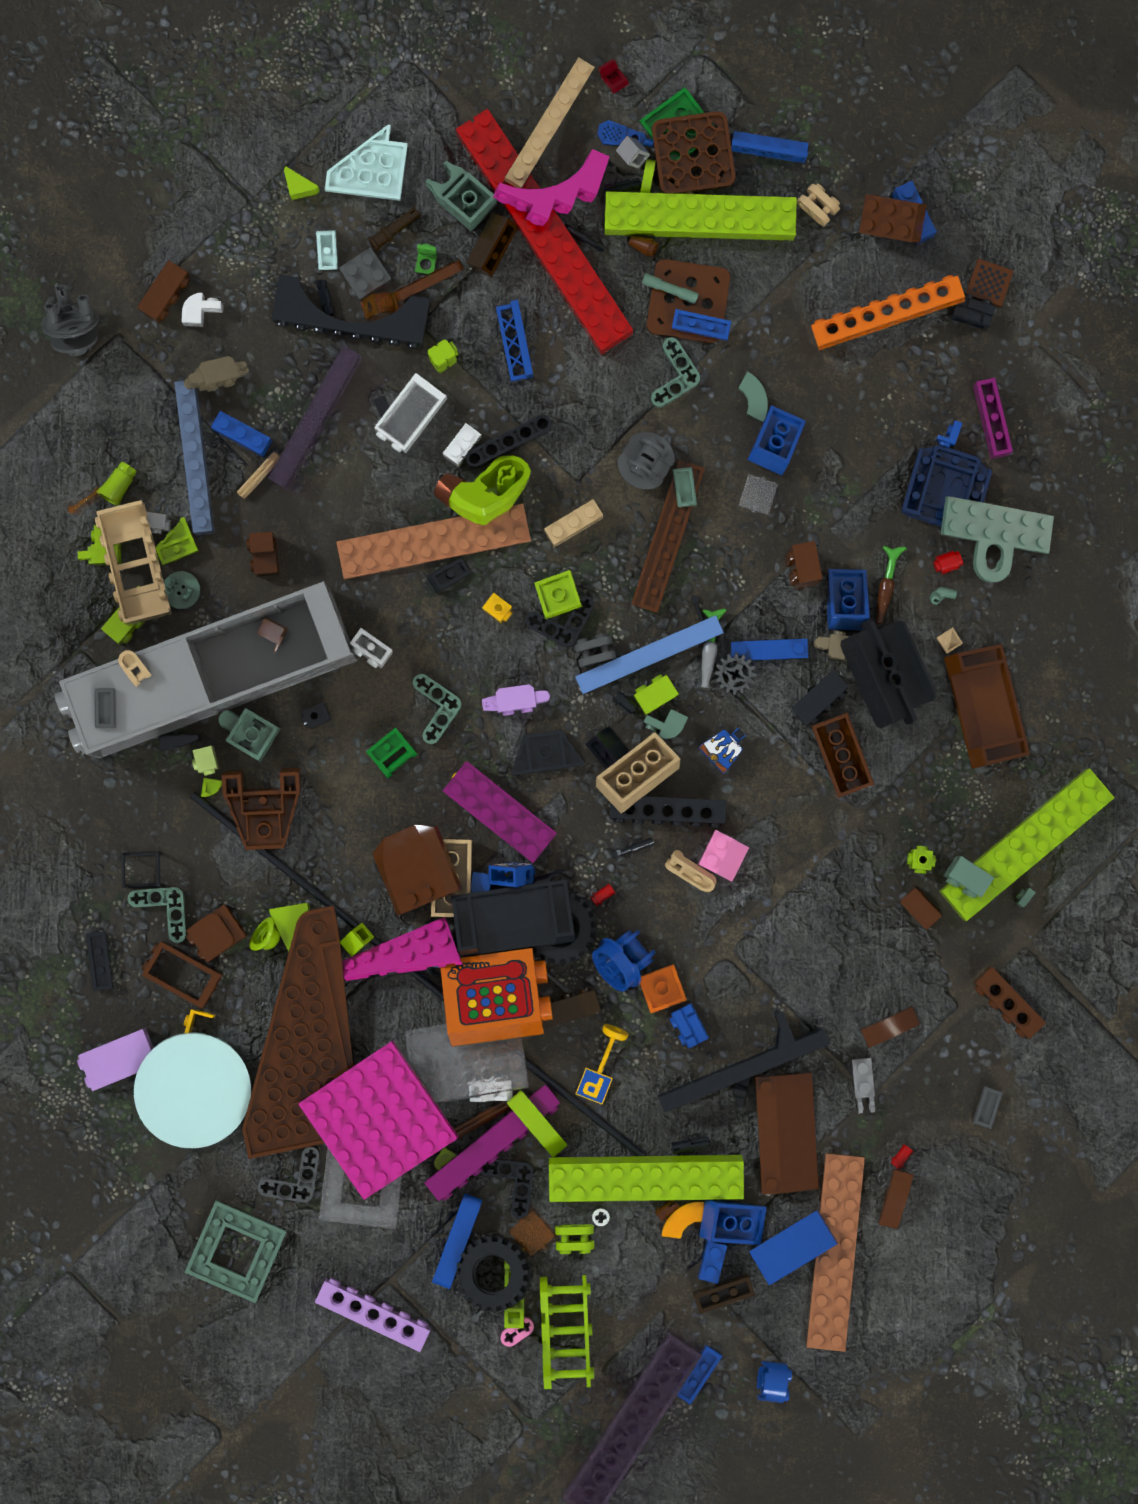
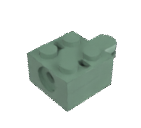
[219,708,281,762]

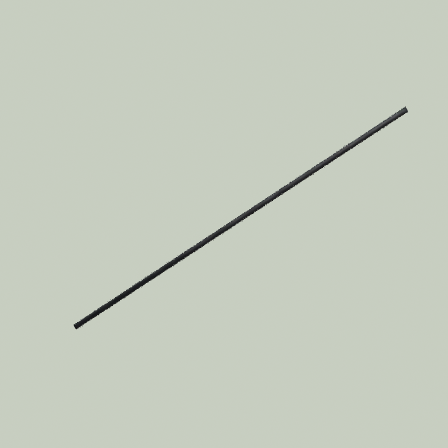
[190,792,644,1156]

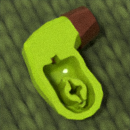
[434,455,531,525]

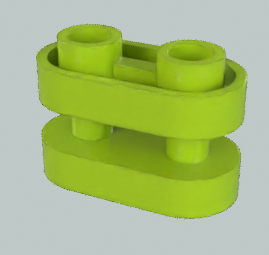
[555,1224,594,1254]

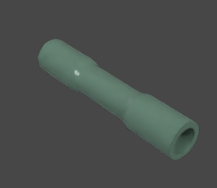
[642,273,699,304]

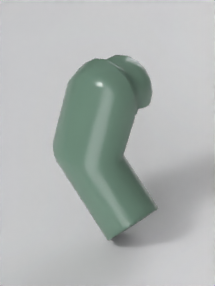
[929,587,957,605]

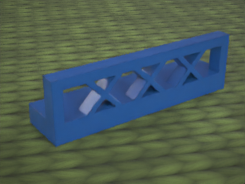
[731,131,809,163]
[496,300,533,382]

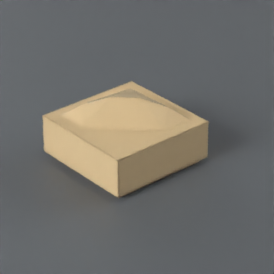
[936,627,963,654]

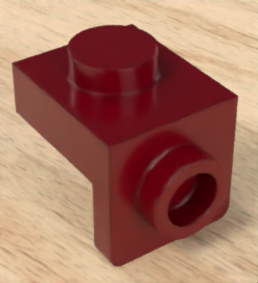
[598,59,629,94]

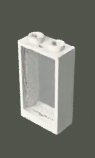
[374,373,447,453]

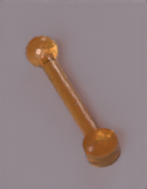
[68,487,100,514]

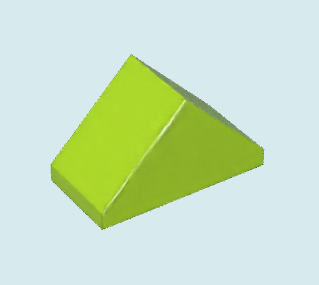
[284,167,320,200]

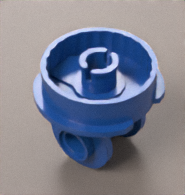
[592,930,656,992]

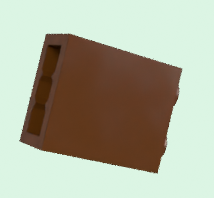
[186,904,248,962]

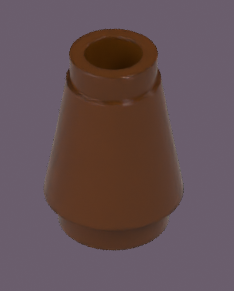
[629,235,658,257]

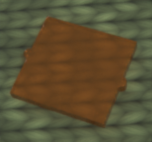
[509,1210,555,1257]

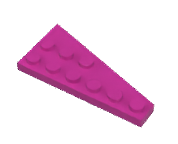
[342,917,462,981]

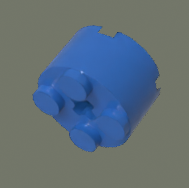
[757,1361,792,1403]

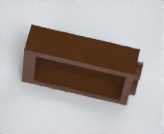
[141,941,223,1009]

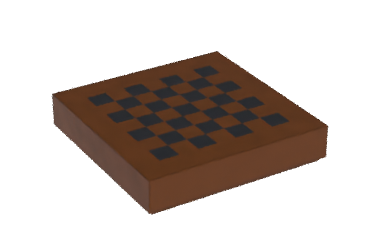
[966,258,1014,307]

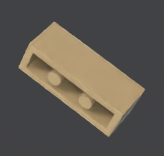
[544,499,603,548]

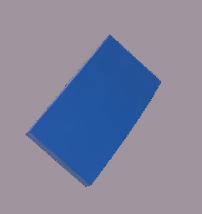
[749,1210,838,1285]

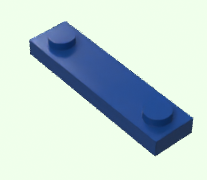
[731,639,808,662]

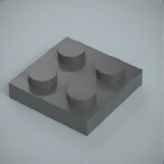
[339,247,392,301]

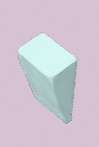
[316,230,338,270]

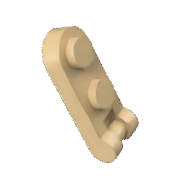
[665,850,717,892]

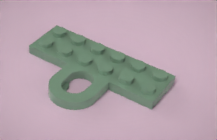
[940,496,1054,583]

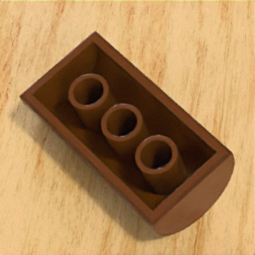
[811,713,875,798]

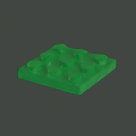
[639,87,716,161]

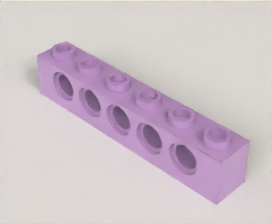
[315,1278,431,1352]

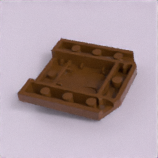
[373,824,462,916]

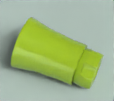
[96,462,137,506]

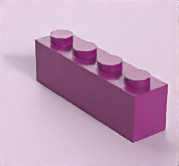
[973,378,1013,459]

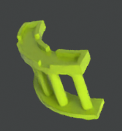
[540,1275,594,1389]

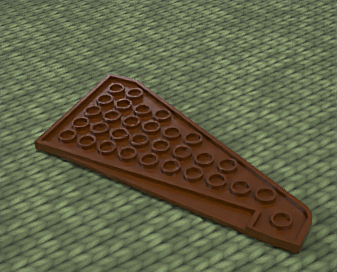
[242,905,353,1159]

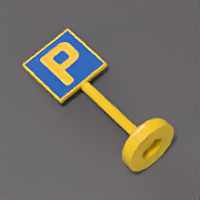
[576,1024,629,1104]

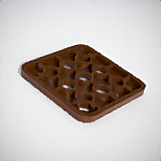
[652,111,735,194]
[647,259,730,343]

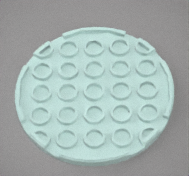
[134,1033,251,1148]

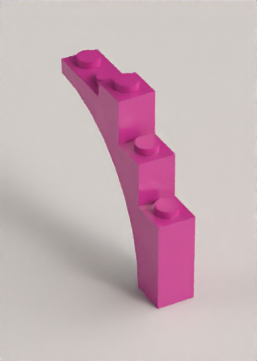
[493,149,610,226]

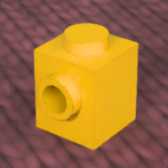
[482,593,513,623]

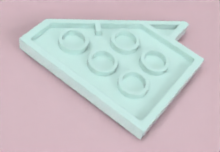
[325,125,408,201]

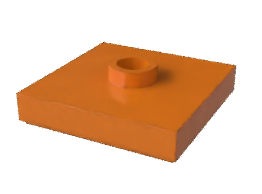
[640,964,687,1013]

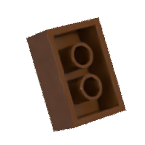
[859,194,927,243]
[785,541,823,590]

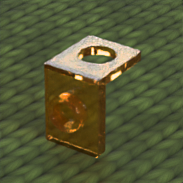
[361,292,398,319]

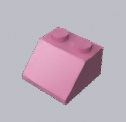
[698,830,749,882]

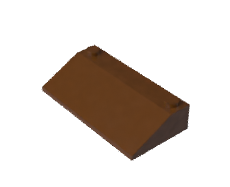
[944,644,1030,769]
[754,1073,818,1194]

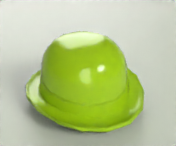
[249,917,281,951]

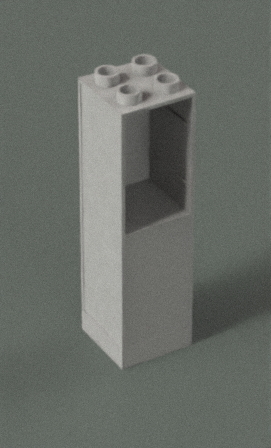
[55,581,357,758]

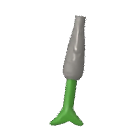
[701,609,727,688]

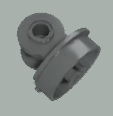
[617,432,675,490]

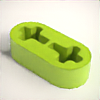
[640,159,656,193]

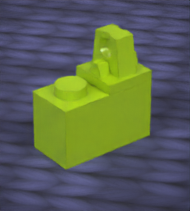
[78,525,122,566]

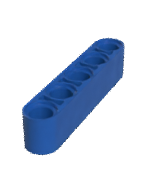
[432,1193,482,1289]

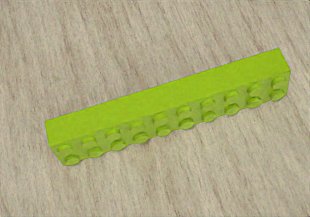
[604,192,797,241]
[939,768,1114,921]
[549,1155,744,1202]

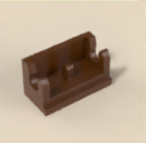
[900,885,942,930]

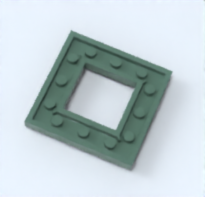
[185,1200,287,1303]

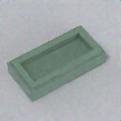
[673,467,697,508]

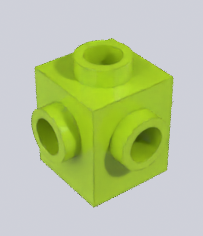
[907,846,936,874]

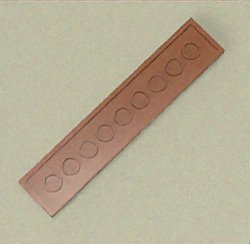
[336,504,531,580]
[806,1153,865,1352]

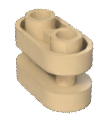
[797,184,840,226]

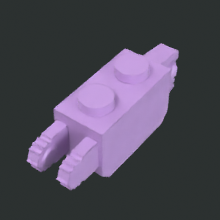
[482,684,550,716]

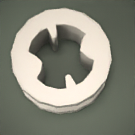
[592,1208,610,1226]

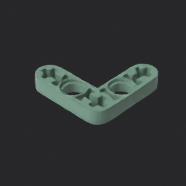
[651,337,700,408]
[413,674,462,745]
[128,887,187,943]

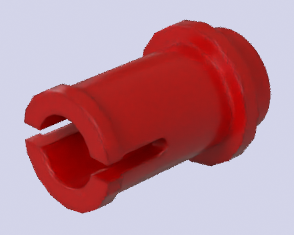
[590,883,616,906]
[890,1144,914,1170]

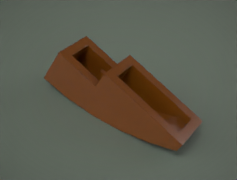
[860,1007,920,1048]
[878,1168,913,1229]

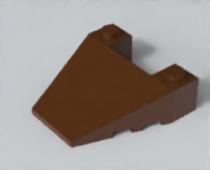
[221,768,302,850]

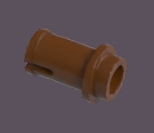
[654,1200,680,1221]

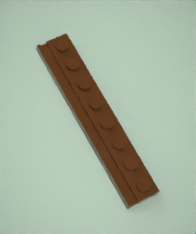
[631,460,705,613]

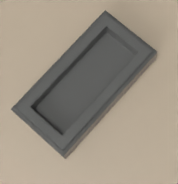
[95,688,116,728]
[972,1086,1003,1129]

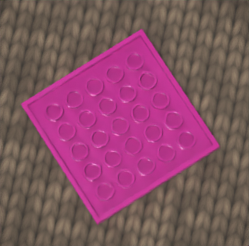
[299,1040,459,1200]

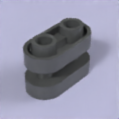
[574,633,617,668]

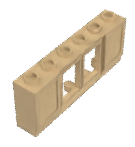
[95,500,172,625]

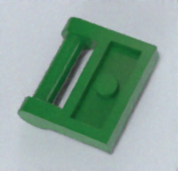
[366,728,418,778]

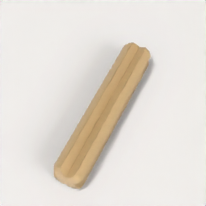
[237,452,281,499]

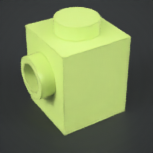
[192,746,219,776]

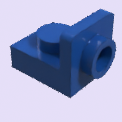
[935,420,962,448]

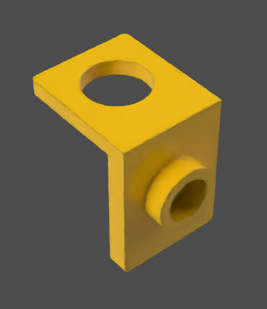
[184,1009,216,1033]

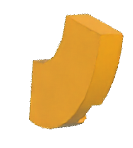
[661,1201,704,1239]

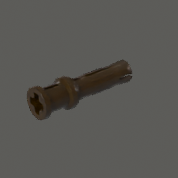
[367,206,421,252]

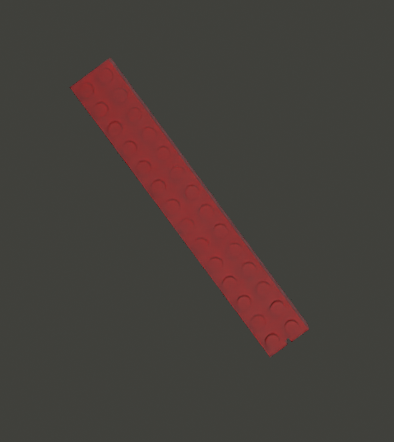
[456,108,633,355]

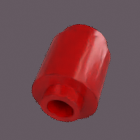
[933,551,963,575]

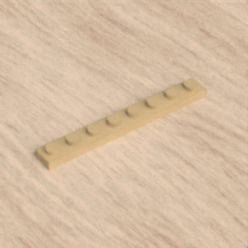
[504,57,595,188]

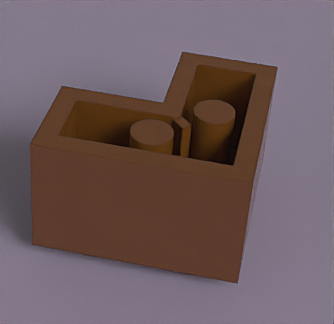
[246,532,280,576]

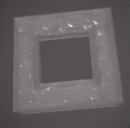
[319,1147,402,1229]

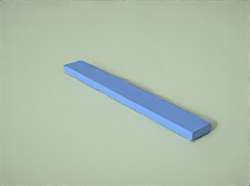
[575,615,723,694]

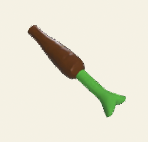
[875,546,907,624]

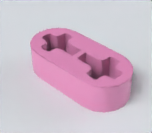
[501,1317,534,1347]

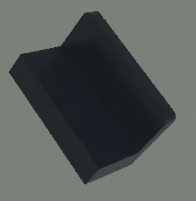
[586,726,629,769]

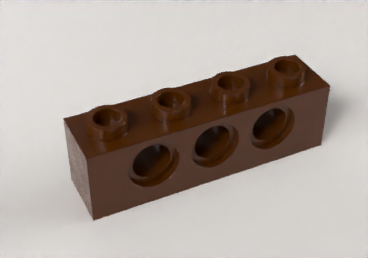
[973,966,1046,1039]

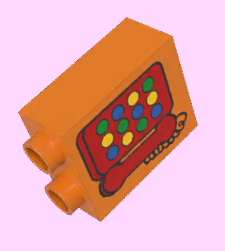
[441,948,553,1047]

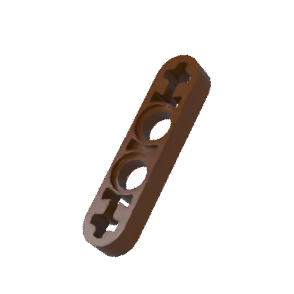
[394,260,464,301]

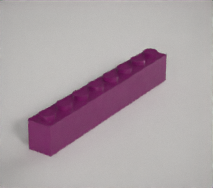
[424,1084,560,1201]

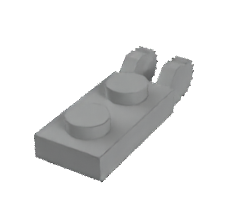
[851,1058,875,1114]

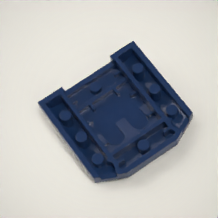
[901,445,992,527]

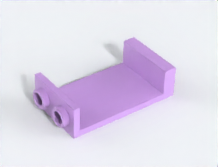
[77,1028,154,1091]

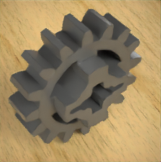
[715,652,756,695]

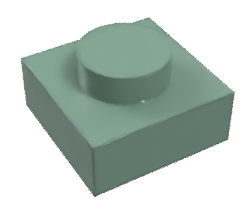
[1015,888,1036,908]

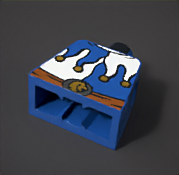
[698,728,746,774]
[489,862,536,887]

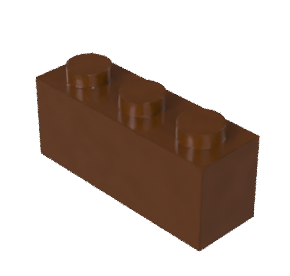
[137,260,190,324]

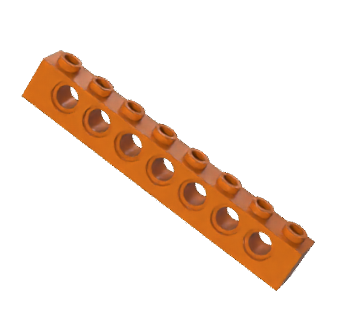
[811,275,965,351]

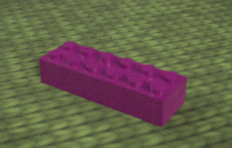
[442,761,557,863]

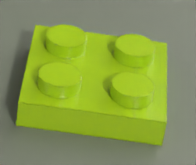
[534,570,582,619]

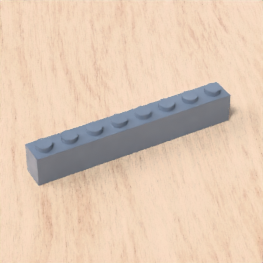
[174,381,215,536]

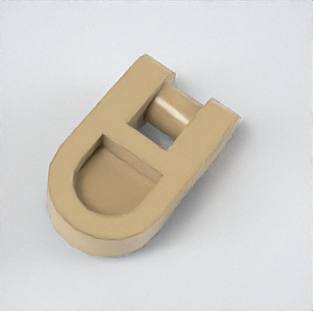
[118,650,152,687]

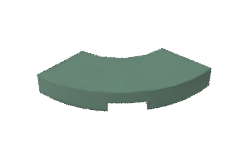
[738,371,768,423]

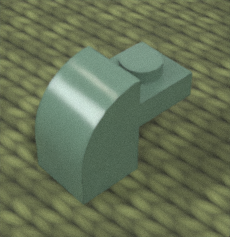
[643,709,688,740]

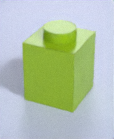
[340,923,374,957]

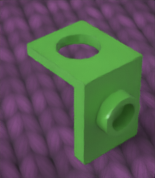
[415,244,438,275]

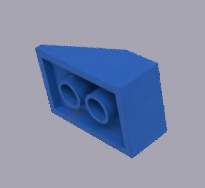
[748,405,806,475]
[827,569,870,631]
[699,1199,767,1245]

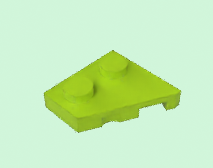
[155,517,199,566]

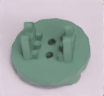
[164,571,201,609]

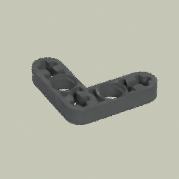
[257,1146,320,1202]

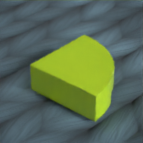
[201,778,222,797]

